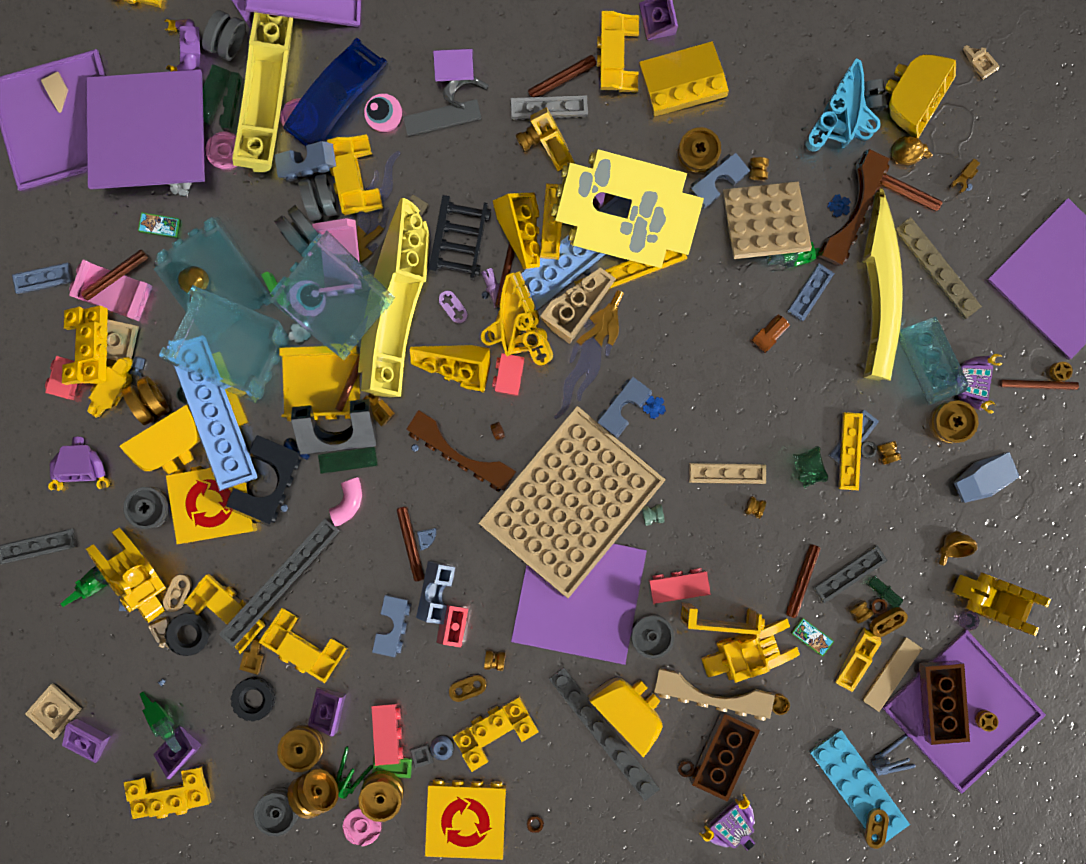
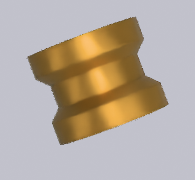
[1049,362,1073,381]
[745,496,766,519]
[849,600,874,624]
[975,710,999,732]

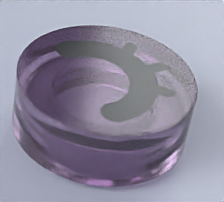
[959,611,980,631]

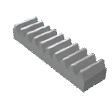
[511,95,588,120]

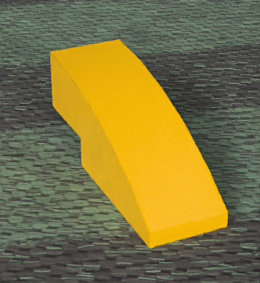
[530,107,575,171]
[835,628,882,692]

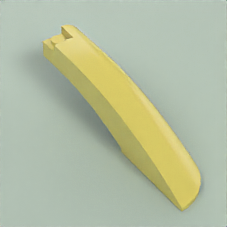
[232,12,293,172]
[862,188,903,381]
[358,198,429,397]

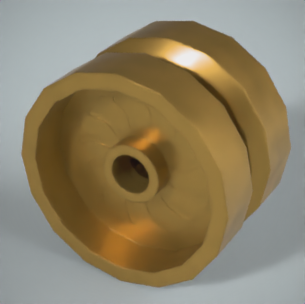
[677,127,721,174]
[122,376,169,425]
[929,400,979,444]
[277,725,324,772]
[287,769,339,819]
[358,771,404,822]

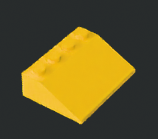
[639,41,729,117]

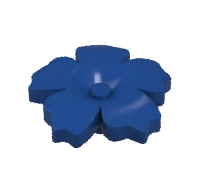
[827,194,851,218]
[643,396,666,419]

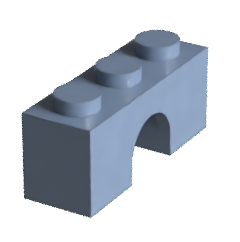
[275,141,336,181]
[689,153,750,210]
[598,377,652,438]
[416,561,455,624]
[372,594,411,657]

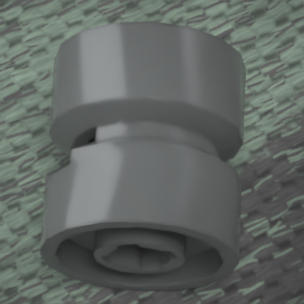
[864,79,888,112]

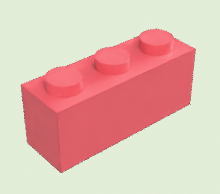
[648,568,711,604]
[371,704,403,766]

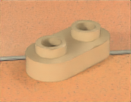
[163,575,192,612]

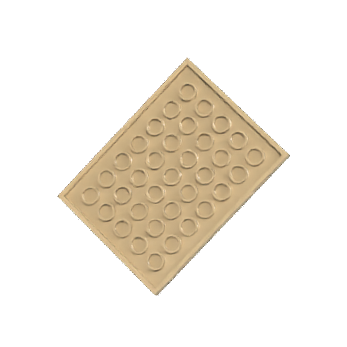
[479,406,665,599]

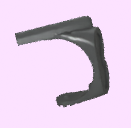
[443,77,489,109]

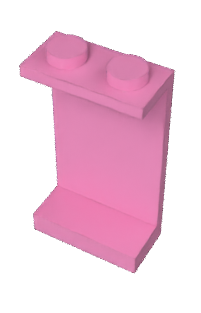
[312,218,362,297]
[69,260,152,321]

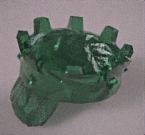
[793,446,828,488]

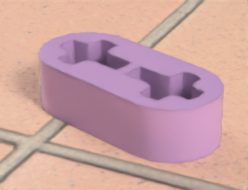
[439,291,468,324]

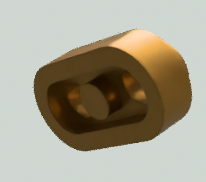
[870,607,908,637]
[449,675,486,702]
[865,808,889,849]

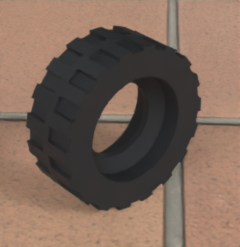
[164,613,210,656]
[230,677,276,722]

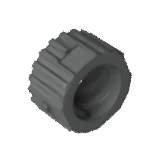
[861,441,877,458]

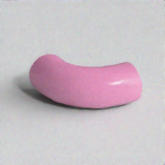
[329,477,362,526]

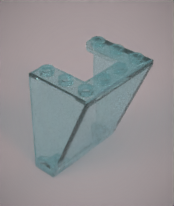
[153,216,274,344]
[269,230,395,360]
[159,285,289,403]

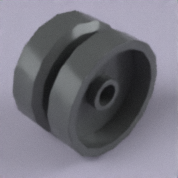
[202,10,246,61]
[298,173,337,222]
[274,205,322,254]
[123,487,172,529]
[631,613,674,659]
[253,788,299,836]

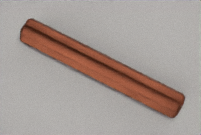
[528,55,597,97]
[880,174,942,211]
[81,250,148,301]
[396,507,424,582]
[786,544,820,618]

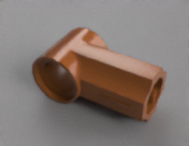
[752,314,790,353]

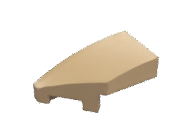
[963,45,1000,80]
[41,71,68,113]
[148,616,170,648]

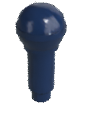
[283,438,310,460]

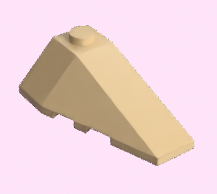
[540,268,616,344]

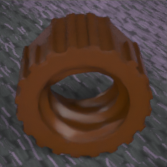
[490,422,505,440]
[869,598,888,615]
[677,759,695,778]
[527,815,544,833]

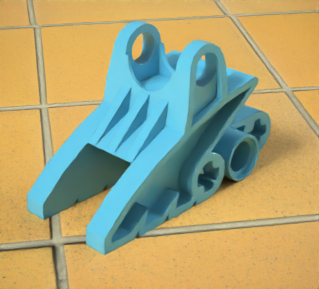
[805,58,880,152]

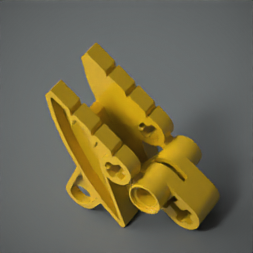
[481,271,553,365]
[85,527,166,623]
[952,572,1051,636]
[701,618,800,683]

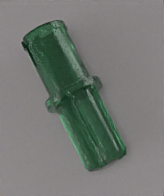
[867,575,903,607]

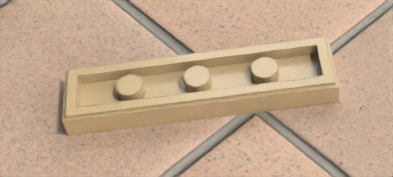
[689,463,766,484]
[862,637,923,712]

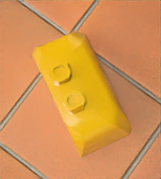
[885,54,956,138]
[119,405,201,475]
[588,677,663,758]

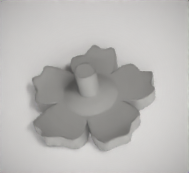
[169,183,192,196]
[287,322,311,345]

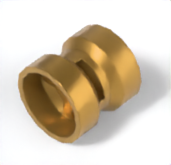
[515,125,541,151]
[749,157,769,180]
[877,441,902,465]
[484,650,505,671]
[772,693,790,715]

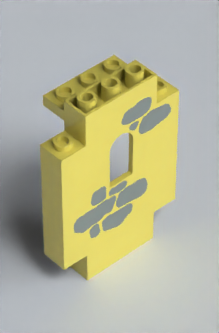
[551,149,704,268]

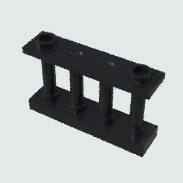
[429,195,491,281]

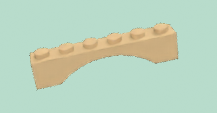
[655,668,775,721]

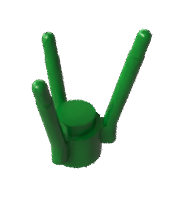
[335,747,373,799]

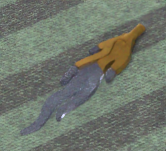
[350,151,400,264]
[554,290,624,419]

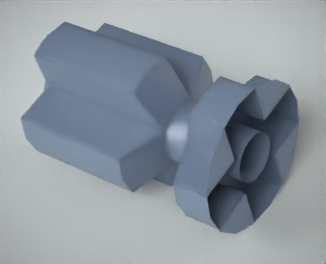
[129,356,145,377]

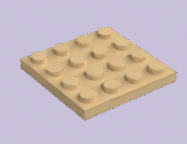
[723,182,812,259]

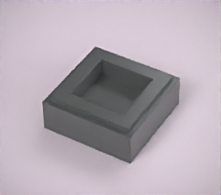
[409,743,434,768]

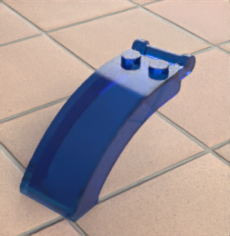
[283,38,387,146]

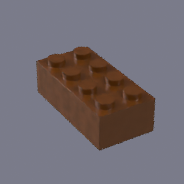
[919,660,970,745]
[690,711,760,802]

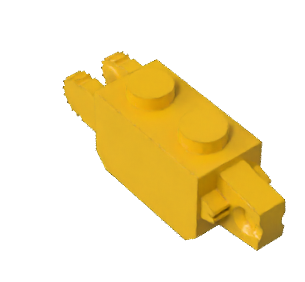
[87,357,133,418]

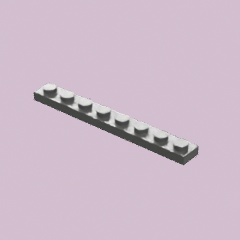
[218,518,340,648]
[549,667,660,801]

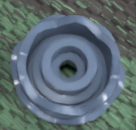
[430,736,454,760]

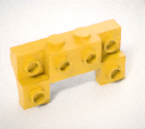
[597,11,639,92]
[327,134,383,215]
[62,305,108,385]
[183,574,266,654]
[259,608,348,683]
[453,696,539,772]
[123,766,211,819]

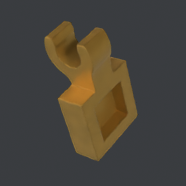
[951,159,980,194]
[363,393,395,427]
[239,638,264,675]

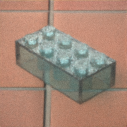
[898,317,969,405]

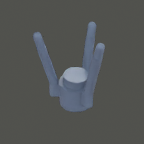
[872,735,916,776]

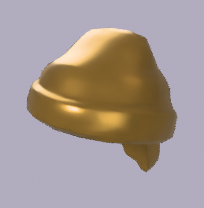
[891,136,933,165]
[178,266,209,306]
[939,531,977,566]

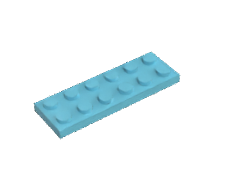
[809,729,910,843]

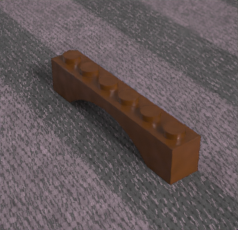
[817,149,890,266]
[406,410,516,492]

